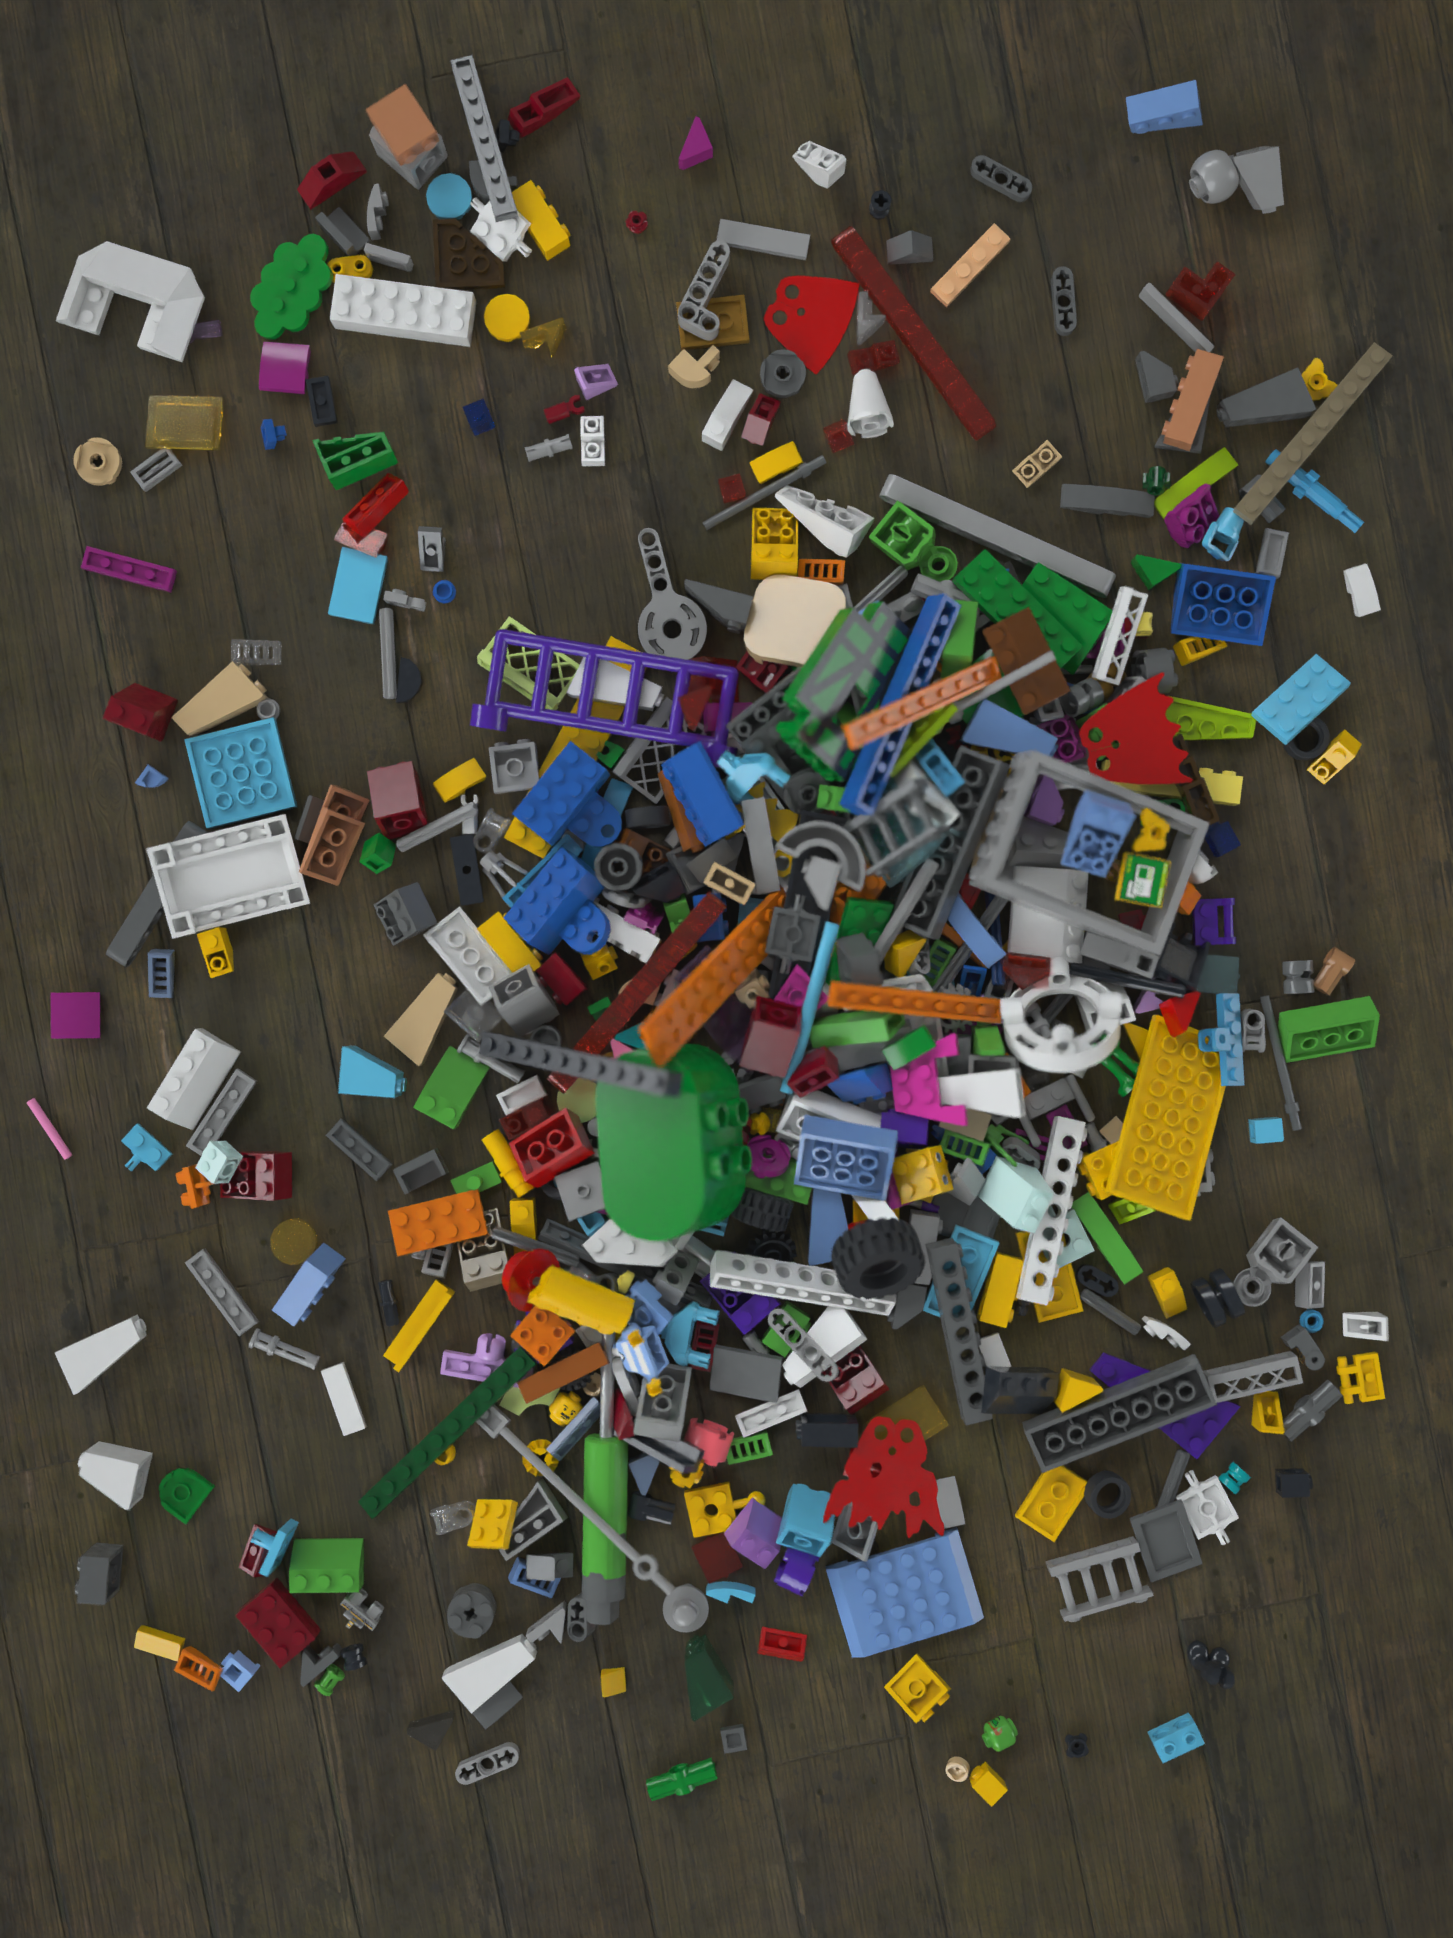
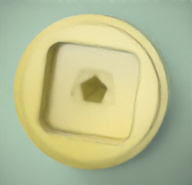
[617,1270,635,1294]

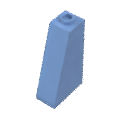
[959,698,1058,757]
[807,1188,848,1266]

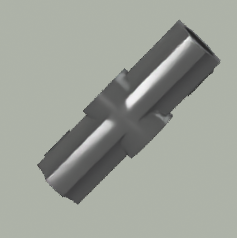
[1283,1380,1343,1442]

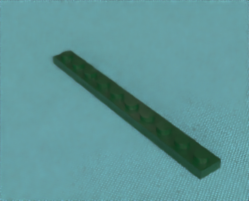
[358,1346,537,1519]

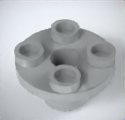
[663,1584,709,1632]

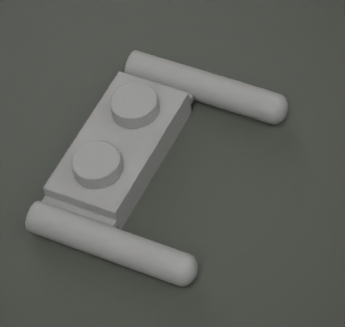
[1018,1074,1095,1147]

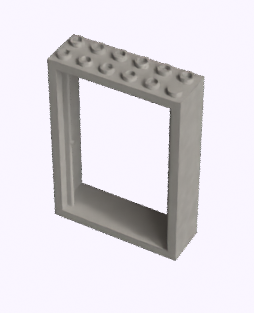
[969,750,1209,955]

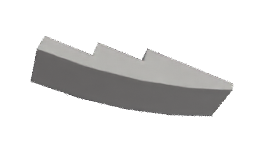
[741,797,780,895]

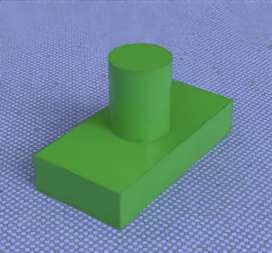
[450,1161,503,1194]

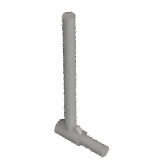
[933,651,1056,724]

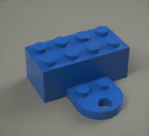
[512,741,623,848]
[503,846,611,955]

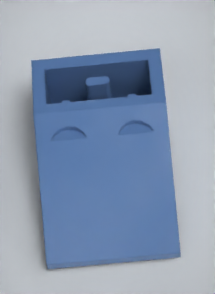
[1061,790,1135,877]

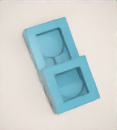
[706,1581,756,1603]

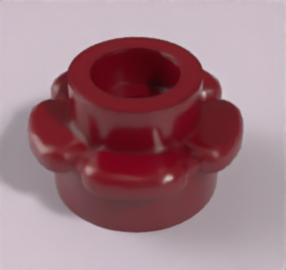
[626,210,648,234]

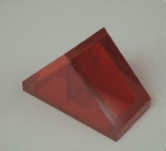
[677,685,714,731]
[1002,952,1050,990]

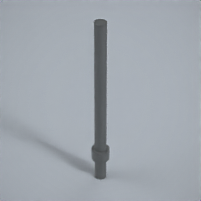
[702,455,826,530]
[1260,995,1302,1131]

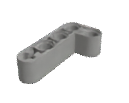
[678,241,730,341]

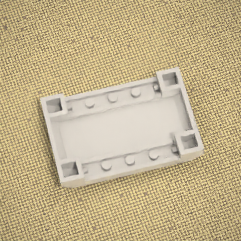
[147,814,310,939]

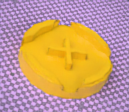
[484,294,530,342]

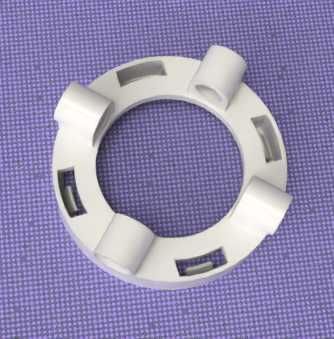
[1000,957,1122,1072]

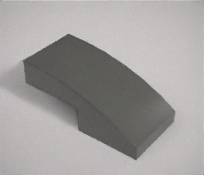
[472,1681,523,1729]

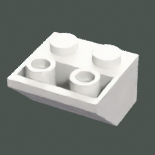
[1075,981,1136,1032]

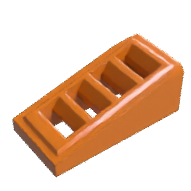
[797,559,845,586]
[174,1646,223,1691]

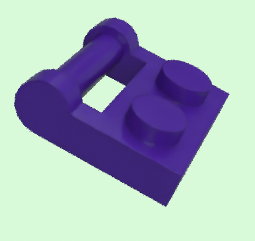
[1192,898,1236,945]

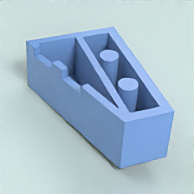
[1126,80,1203,134]
[272,1243,346,1326]

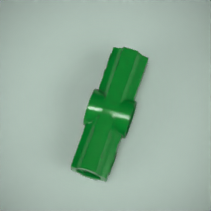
[646,1757,718,1801]

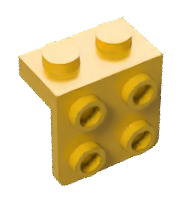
[1077,1140,1119,1200]

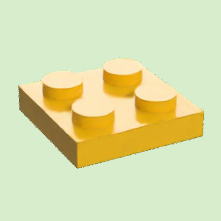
[467,1499,518,1549]

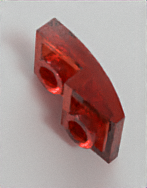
[847,340,900,376]

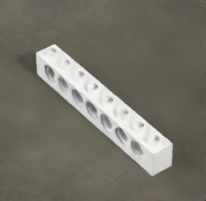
[1016,1116,1087,1305]
[710,1250,896,1316]

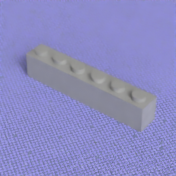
[779,1019,913,1083]

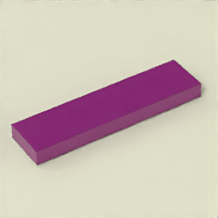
[81,546,177,593]

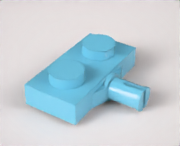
[121,1124,173,1171]

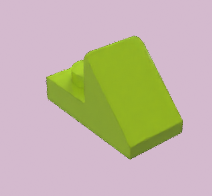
[1108,1197,1155,1224]

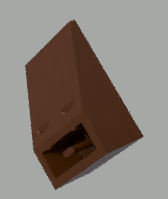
[613,828,672,875]

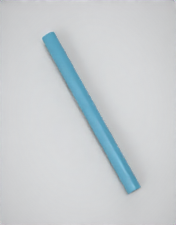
[780,921,840,1094]

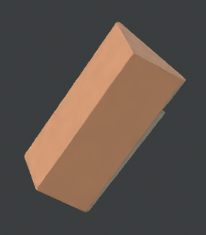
[299,784,369,886]

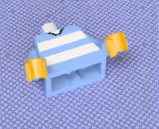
[612,1323,669,1397]

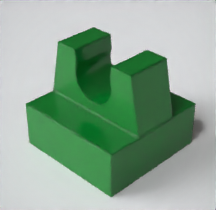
[596,740,625,770]

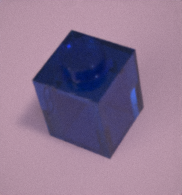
[462,398,495,436]
[1204,821,1241,858]

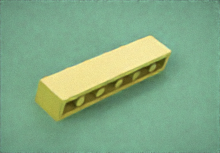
[1101,759,1243,806]

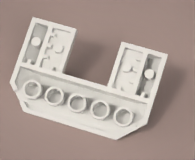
[56,241,205,362]

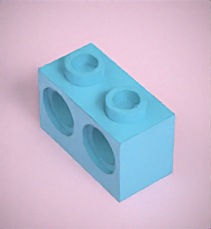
[1147,1712,1205,1763]

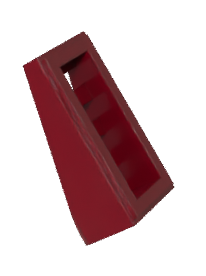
[688,1320,720,1372]

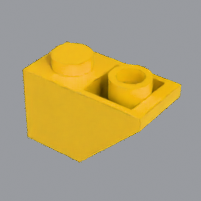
[1307,729,1362,784]
[197,927,234,978]

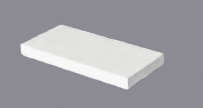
[423,906,512,1006]

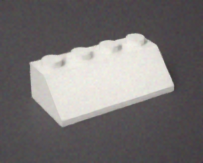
[147,1028,241,1130]
[776,1090,881,1140]

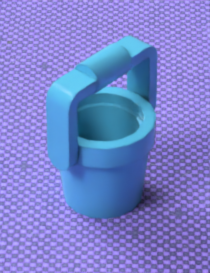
[1202,507,1244,561]

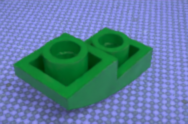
[881,1025,937,1070]

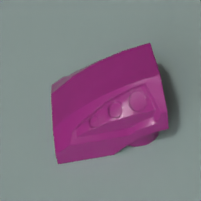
[1164,483,1220,548]
[1036,715,1087,774]

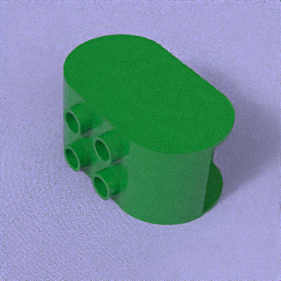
[595,1044,752,1242]

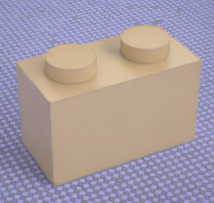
[703,862,756,906]

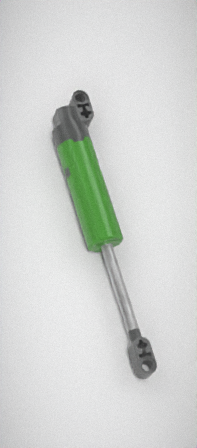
[567,1272,628,1642]

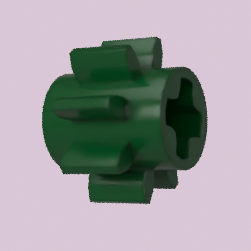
[1142,466,1171,495]

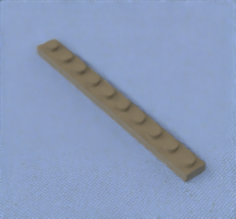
[1233,342,1393,525]

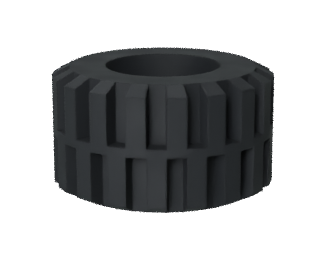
[731,1187,794,1232]

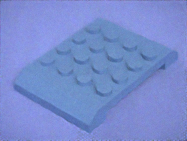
[825,1527,984,1657]

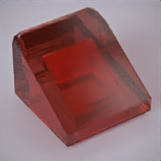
[823,420,854,453]

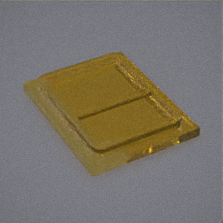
[145,395,223,450]

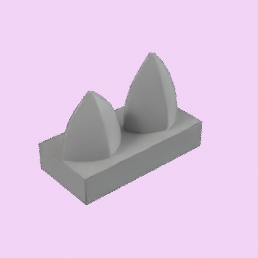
[887,592,924,623]

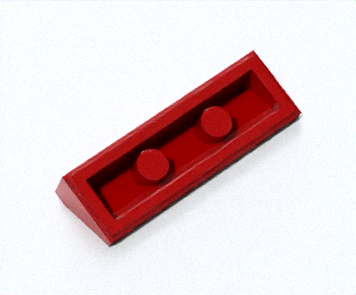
[342,473,409,537]

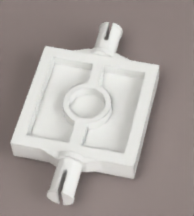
[470,197,532,262]
[1175,1470,1239,1545]

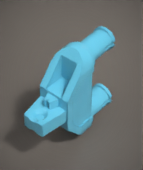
[717,751,791,805]
[660,1301,720,1369]

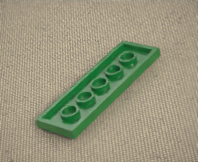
[952,549,1083,669]

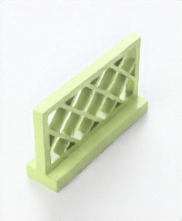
[477,616,580,710]

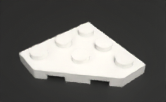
[583,1219,678,1267]

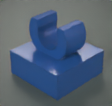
[260,419,286,450]

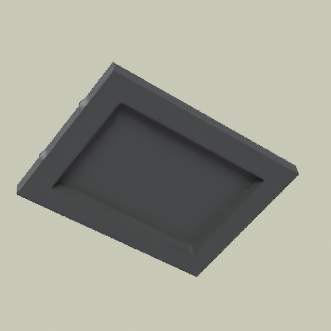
[923,1192,1000,1238]
[1129,1499,1203,1582]

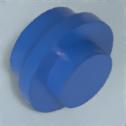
[433,580,456,604]

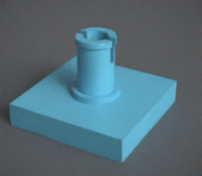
[251,1519,299,1577]

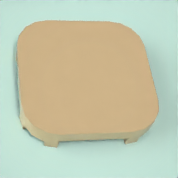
[744,575,847,668]

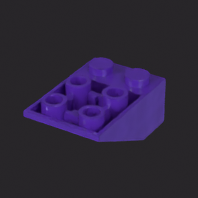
[700,1251,782,1335]

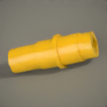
[482,1129,535,1198]

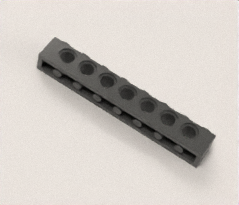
[925,1238,993,1425]

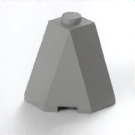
[1229,146,1284,213]

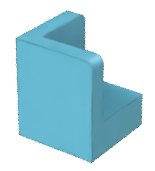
[1248,1117,1284,1144]

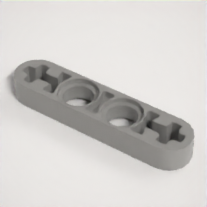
[768,1309,839,1382]

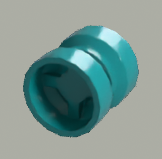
[1218,1462,1251,1495]

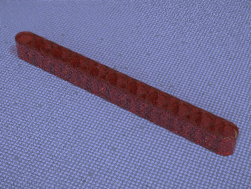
[831,226,996,441]
[547,891,727,1094]

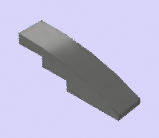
[1060,484,1155,518]

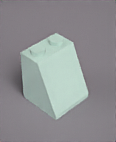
[978,1156,1054,1234]

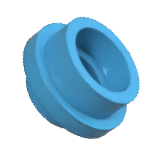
[1300,1309,1323,1333]

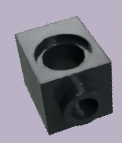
[1275,1468,1313,1498]

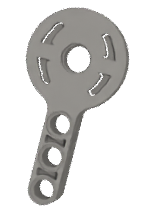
[638,528,707,660]

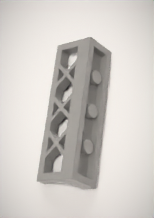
[1203,1351,1303,1403]

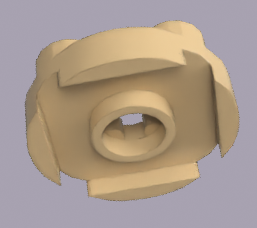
[74,438,122,486]

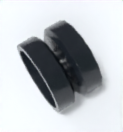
[1190,1268,1245,1328]

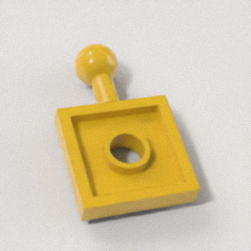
[684,1482,765,1538]

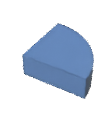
[135,764,169,788]

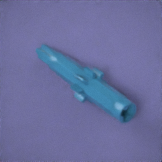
[1265,449,1364,533]

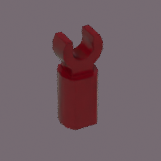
[543,395,585,424]

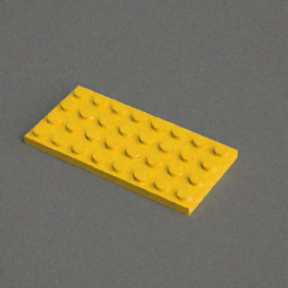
[1105,1015,1226,1221]

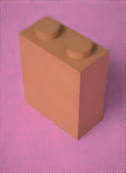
[366,84,439,166]

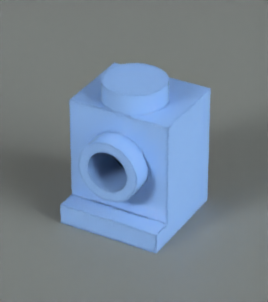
[220,1650,260,1692]

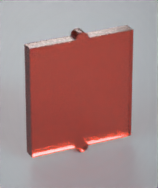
[691,1532,743,1584]

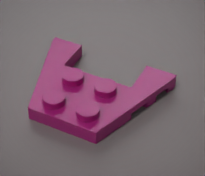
[890,1034,968,1126]

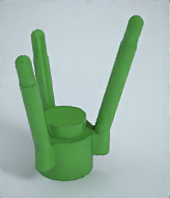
[983,1124,1029,1167]

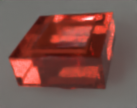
[718,473,746,503]

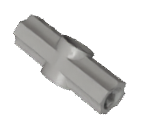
[911,573,979,616]

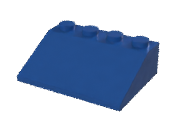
[1170,563,1276,646]

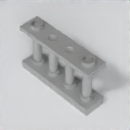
[1046,1536,1153,1622]

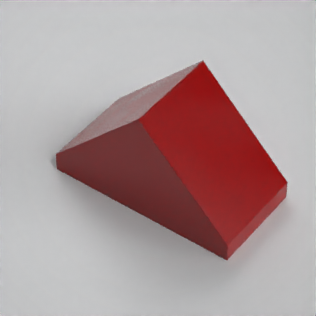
[1159,991,1201,1037]

